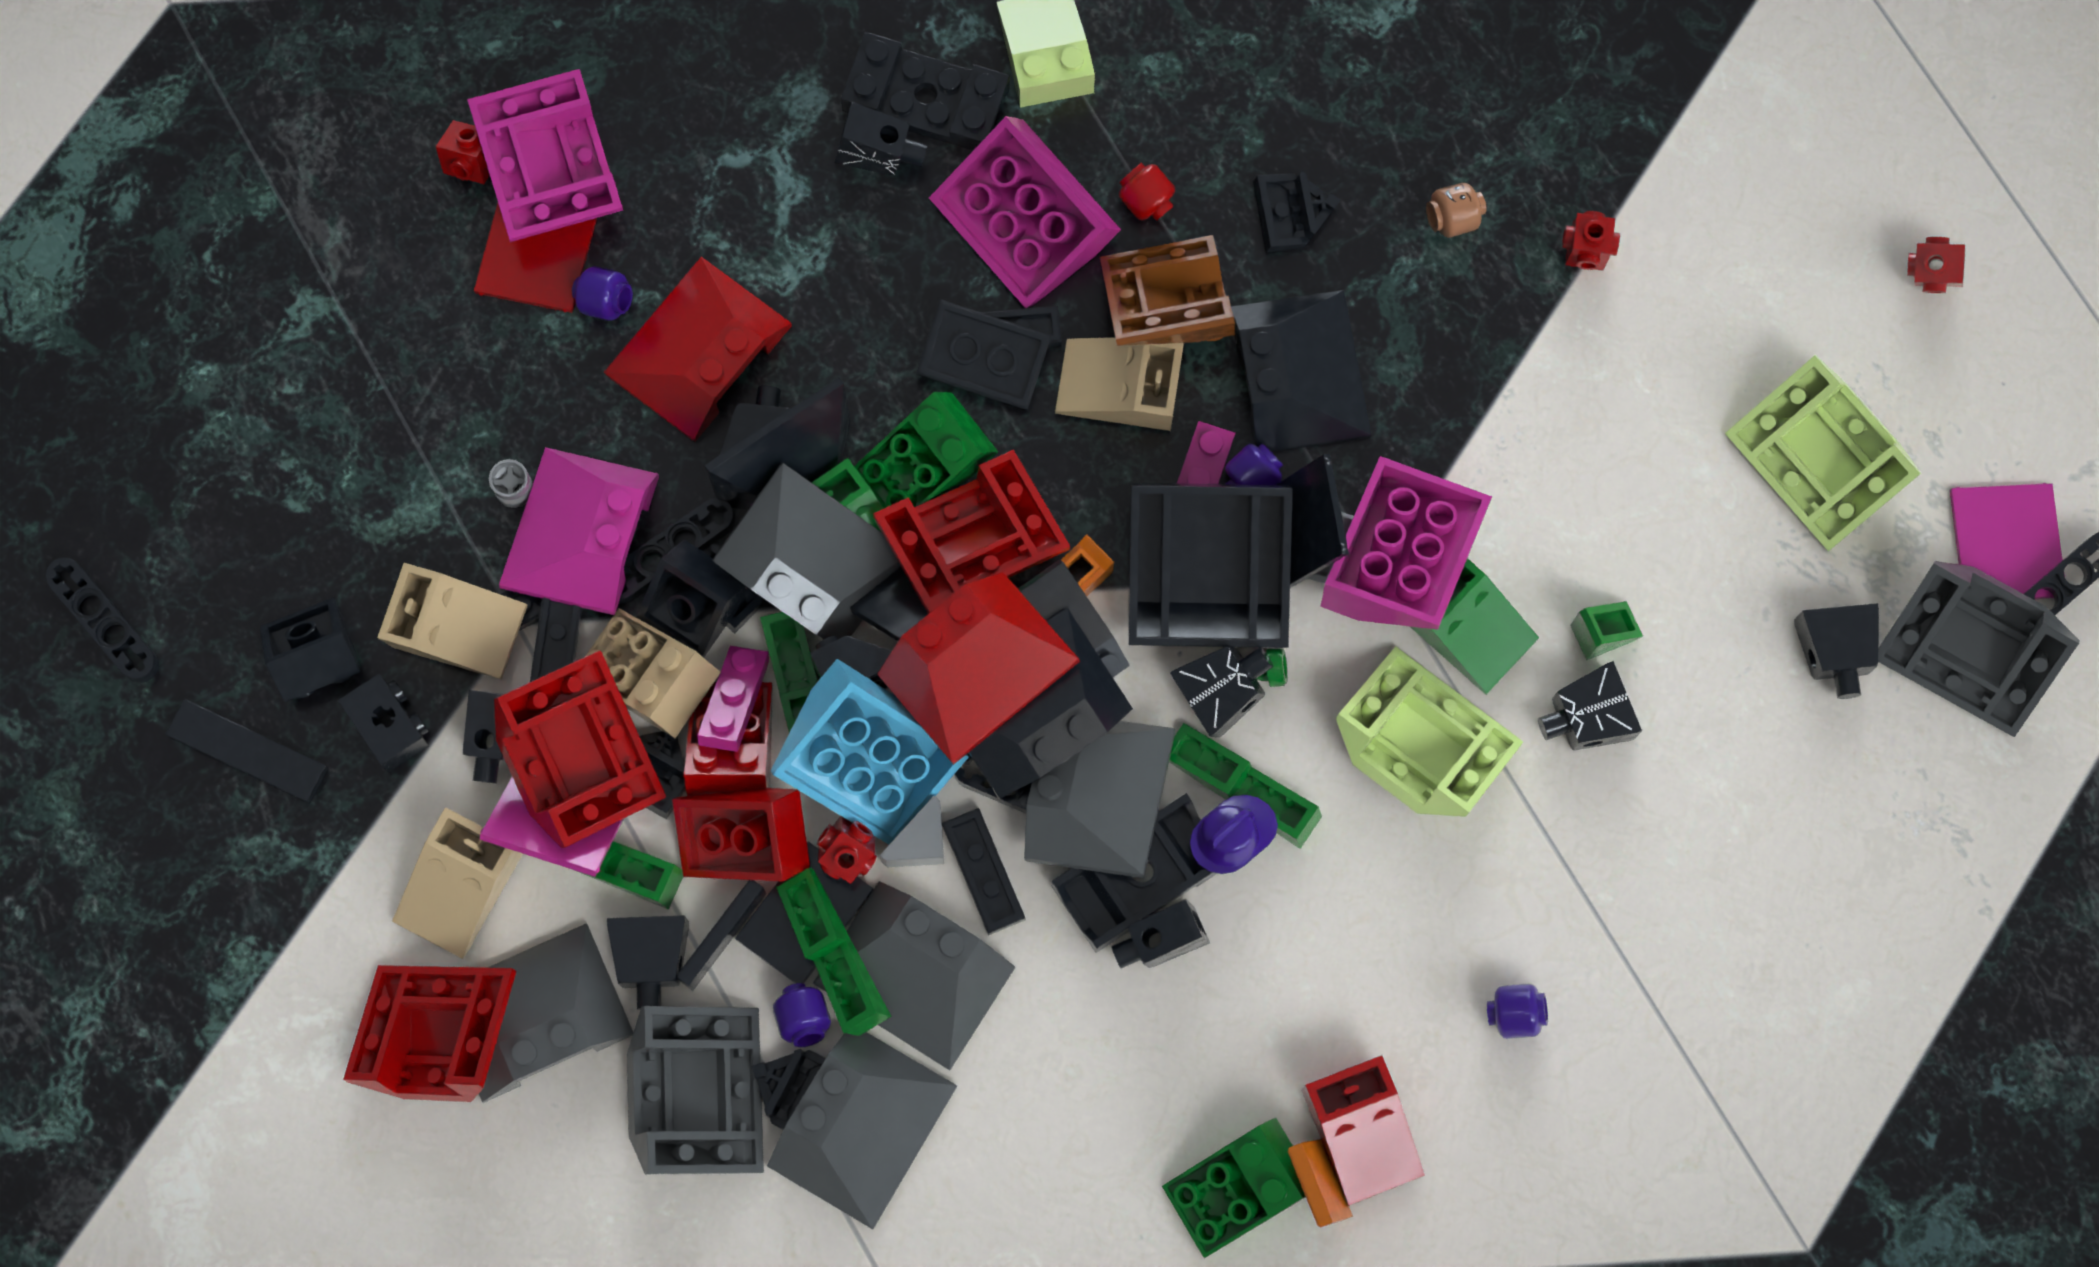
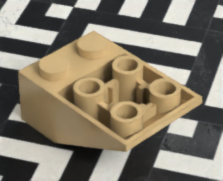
[1055,338,1184,431]
[377,563,528,680]
[585,608,721,738]
[392,807,523,959]

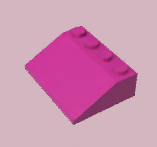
[929,116,1121,308]
[1320,456,1492,630]

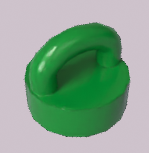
[1256,648,1288,687]

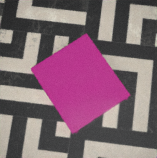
[1950,483,2065,599]
[480,777,624,877]

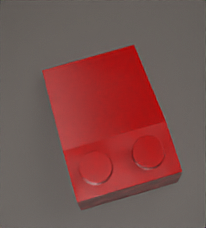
[672,788,810,882]

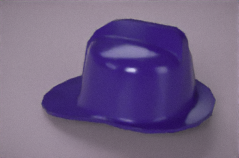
[1190,795,1278,874]

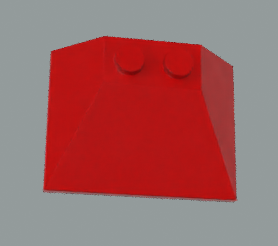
[604,257,792,442]
[873,450,1070,614]
[877,572,1080,765]
[494,650,666,848]
[343,965,517,1102]

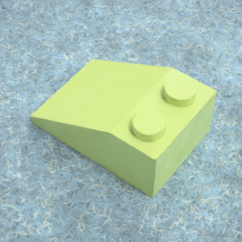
[997,0,1095,108]

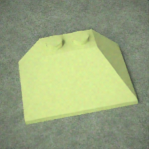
[1725,355,1921,551]
[1336,646,1523,817]

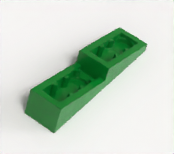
[760,612,818,733]
[1169,723,1322,849]
[574,841,683,909]
[777,868,892,1036]

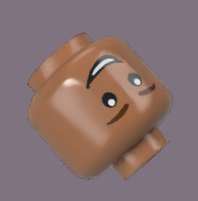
[1426,182,1486,238]

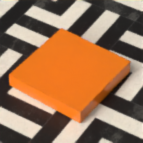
[1288,1139,1353,1228]

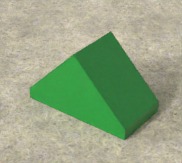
[1570,601,1643,660]

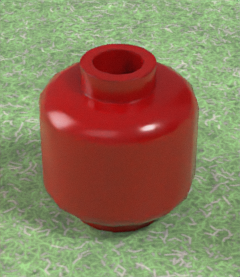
[1119,162,1175,221]

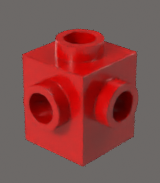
[435,120,490,184]
[1562,211,1620,271]
[1907,237,1965,293]
[816,816,877,884]

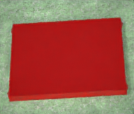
[474,203,597,313]

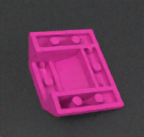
[467,69,623,242]
[499,447,659,615]

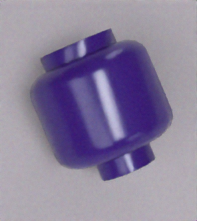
[572,266,633,321]
[1225,443,1284,485]
[773,983,831,1047]
[1487,984,1548,1039]

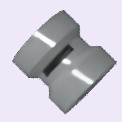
[489,459,533,508]

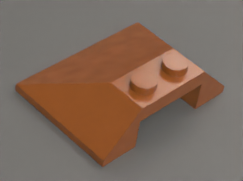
[1100,235,1235,346]

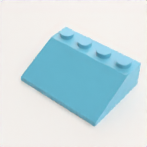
[771,659,969,845]

